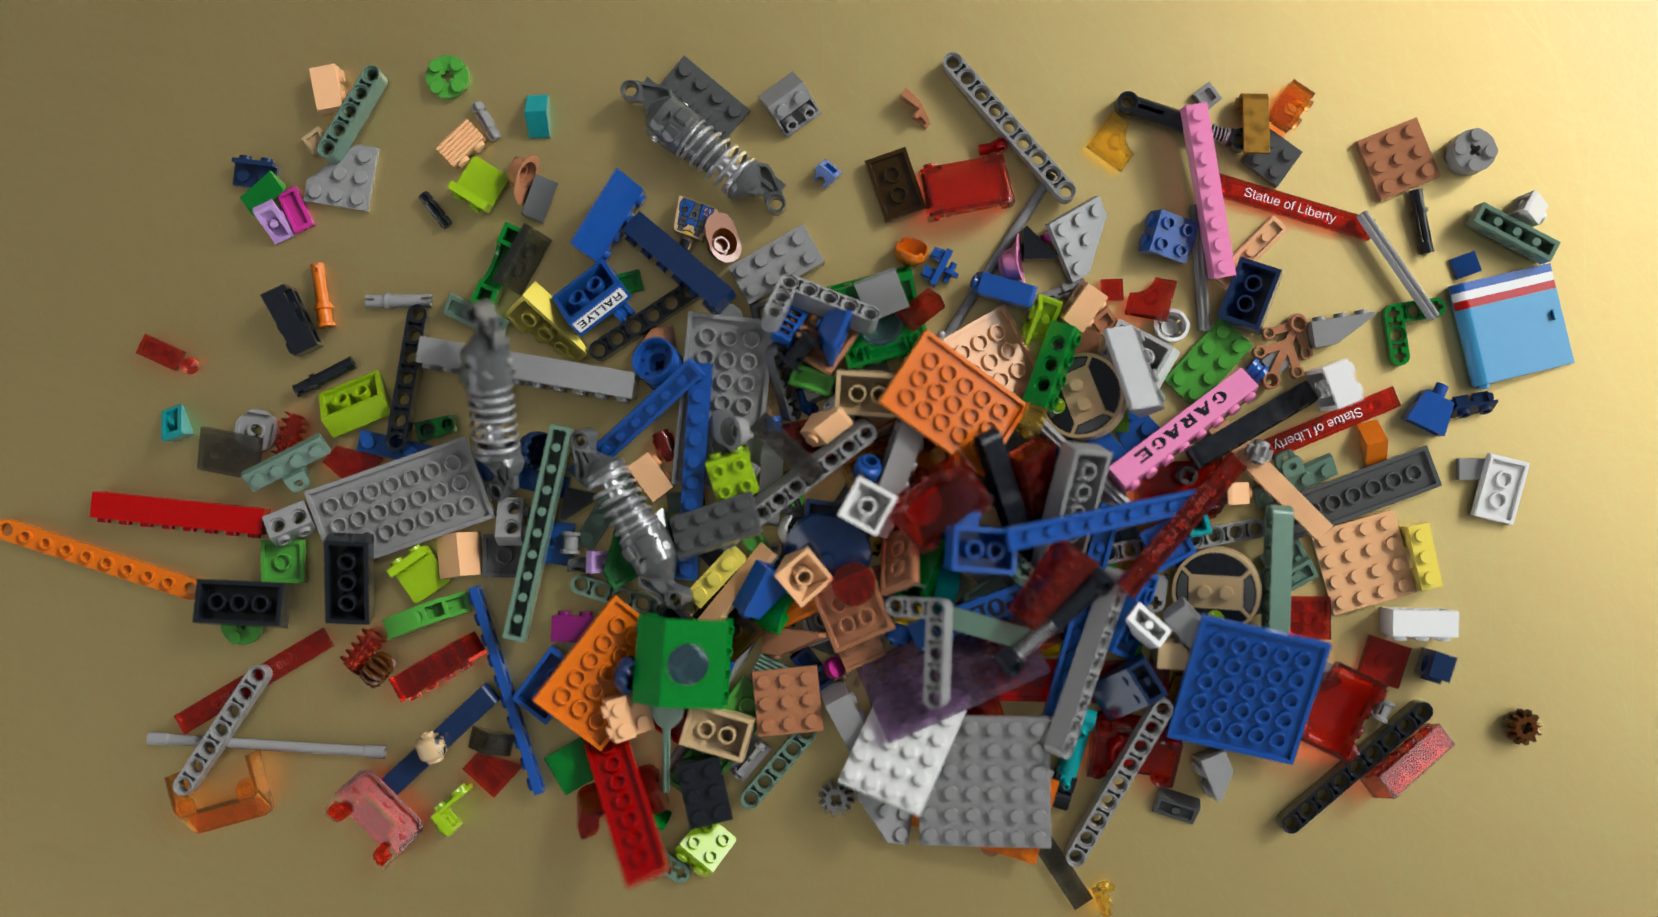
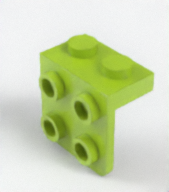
[447,156,509,214]
[1021,293,1063,346]
[705,445,759,501]
[386,544,450,603]
[431,782,474,837]
[673,823,736,878]

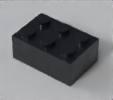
[675,753,733,830]

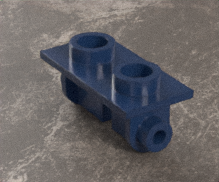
[1450,391,1498,418]

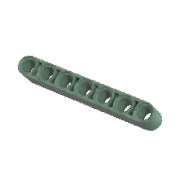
[1261,505,1294,633]

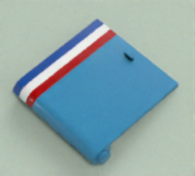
[1448,263,1575,390]

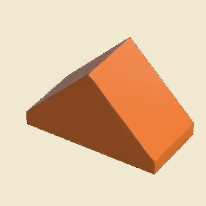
[1355,420,1389,466]

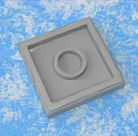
[854,267,910,319]

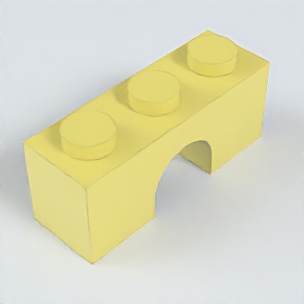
[1400,522,1443,591]
[690,546,748,609]

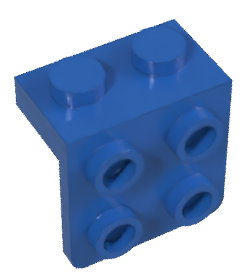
[1138,209,1198,263]

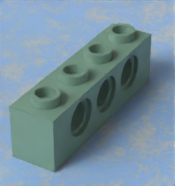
[1465,202,1561,265]

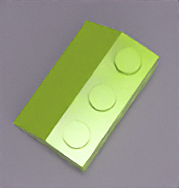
[319,369,392,438]

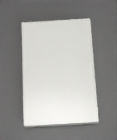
[1470,453,1530,525]

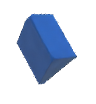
[1449,251,1482,280]

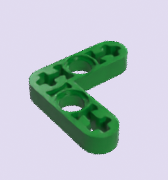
[1381,298,1446,366]

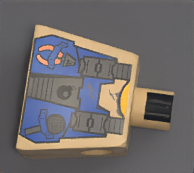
[673,196,719,251]

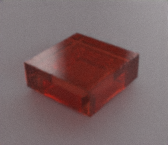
[1100,278,1124,301]

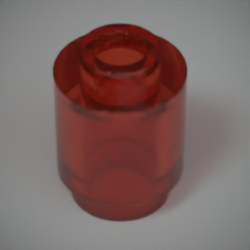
[652,429,675,463]

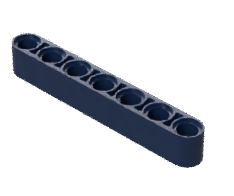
[377,682,500,800]

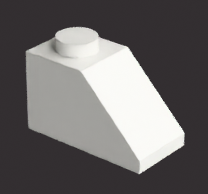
[1508,190,1549,227]
[1125,602,1172,649]

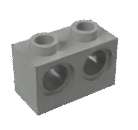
[495,497,530,546]
[262,500,317,547]

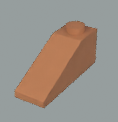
[761,628,829,659]

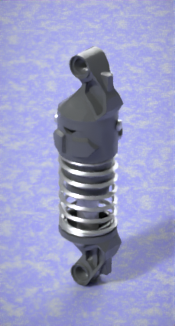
[620,77,786,216]
[459,299,525,501]
[570,427,693,610]

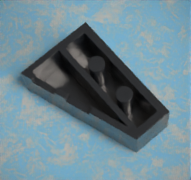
[260,284,324,357]

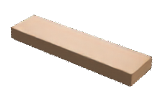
[1215,215,1288,291]

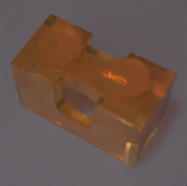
[1269,79,1315,133]

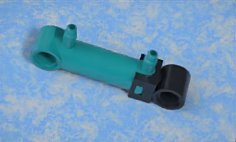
[1052,709,1097,811]

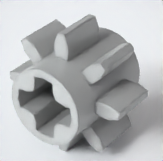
[1244,439,1274,466]

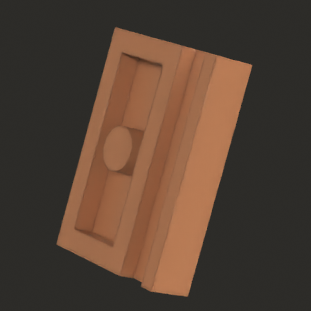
[839,636,887,672]

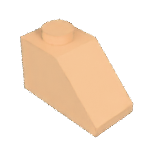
[800,407,853,447]
[1218,482,1252,505]

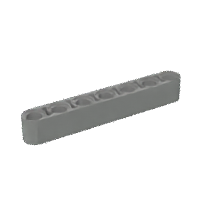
[173,664,273,796]

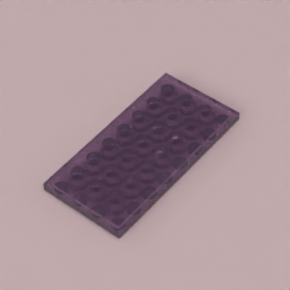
[856,612,1050,744]

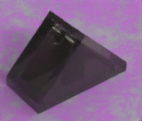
[468,725,515,756]

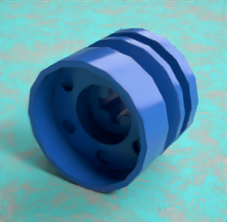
[631,337,684,391]

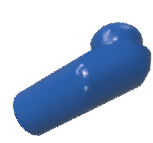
[796,388,819,416]

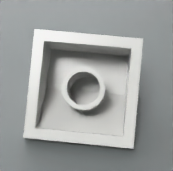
[837,476,898,536]

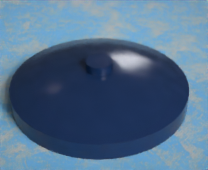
[784,512,872,585]

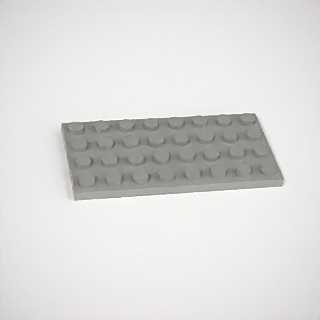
[671,311,774,494]
[304,435,497,559]

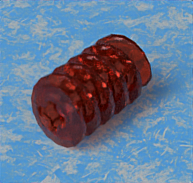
[270,411,310,454]
[340,628,387,676]

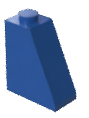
[970,272,1038,309]
[732,559,787,619]

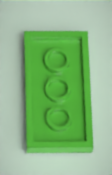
[1164,319,1253,406]

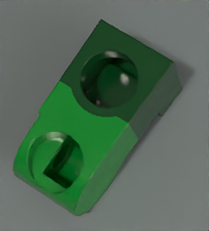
[414,415,458,443]

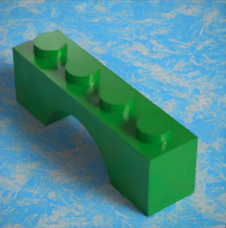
[470,222,529,309]

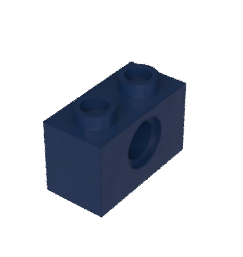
[1414,647,1457,685]

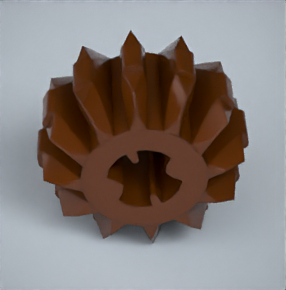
[360,651,396,688]
[1503,708,1543,746]

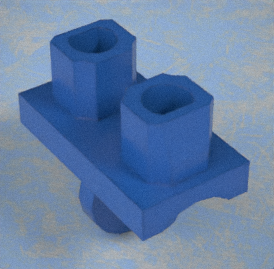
[920,247,959,288]

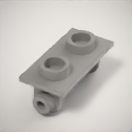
[728,735,772,782]

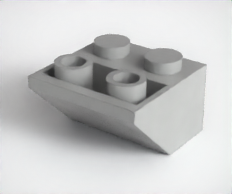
[758,71,821,138]
[1191,747,1234,802]

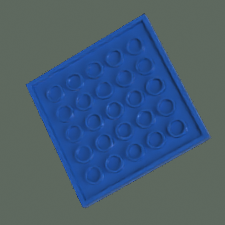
[1165,614,1332,765]

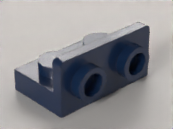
[231,155,281,188]

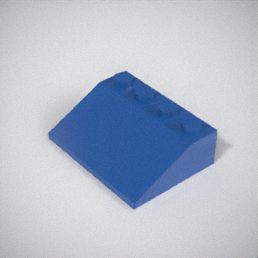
[570,168,646,262]

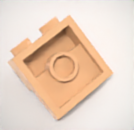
[600,692,655,744]

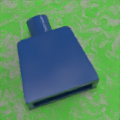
[1401,382,1454,437]

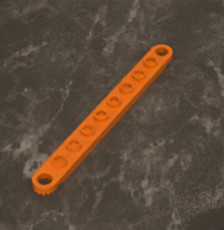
[0,519,197,600]

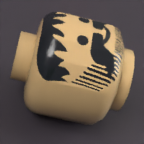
[415,730,447,764]

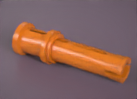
[310,262,336,329]

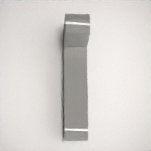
[761,274,880,335]
[885,596,953,709]

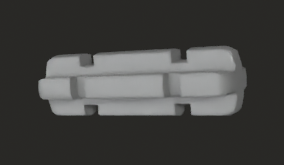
[471,101,501,142]

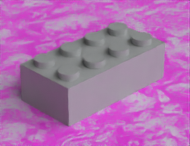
[728,224,825,305]

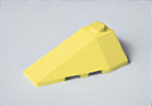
[502,281,589,363]

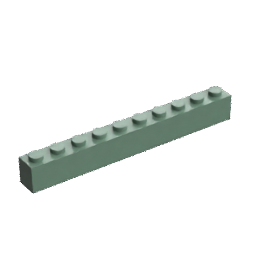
[502,424,575,643]

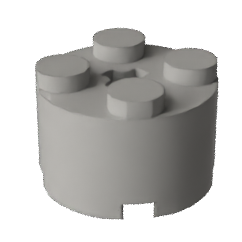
[1445,128,1498,176]

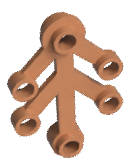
[1252,313,1313,390]

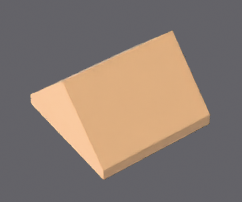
[436,532,482,579]
[774,546,834,608]

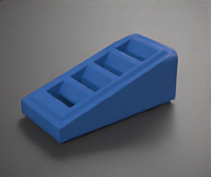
[770,305,809,348]

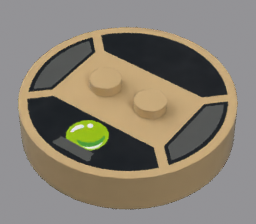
[1041,353,1127,441]
[1172,546,1263,624]

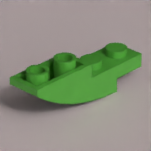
[382,590,472,640]

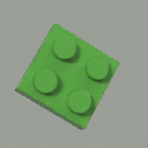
[261,539,307,583]

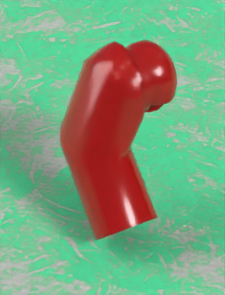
[978,137,1008,155]
[1108,732,1130,761]

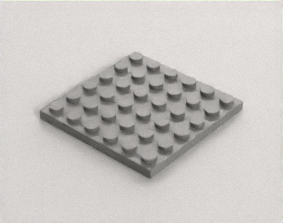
[919,715,1052,849]

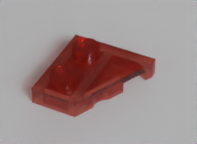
[322,446,384,479]
[462,752,522,798]

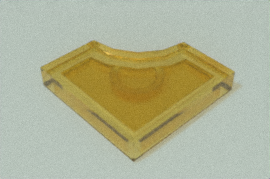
[1087,111,1134,172]

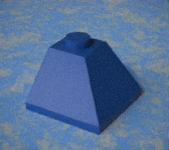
[815,310,853,367]

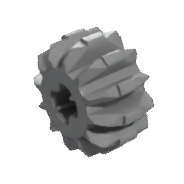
[818,779,854,817]

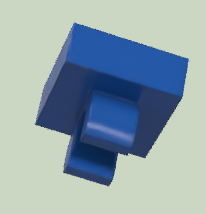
[814,159,842,188]

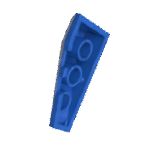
[1107,571,1159,659]

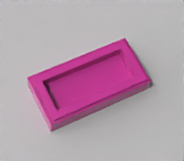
[277,186,316,235]

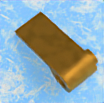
[1235,93,1270,154]

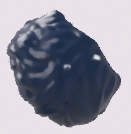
[519,431,548,470]
[613,656,635,694]

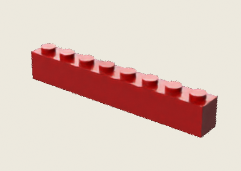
[89,491,271,538]

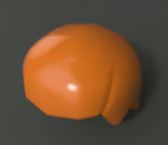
[894,237,929,266]

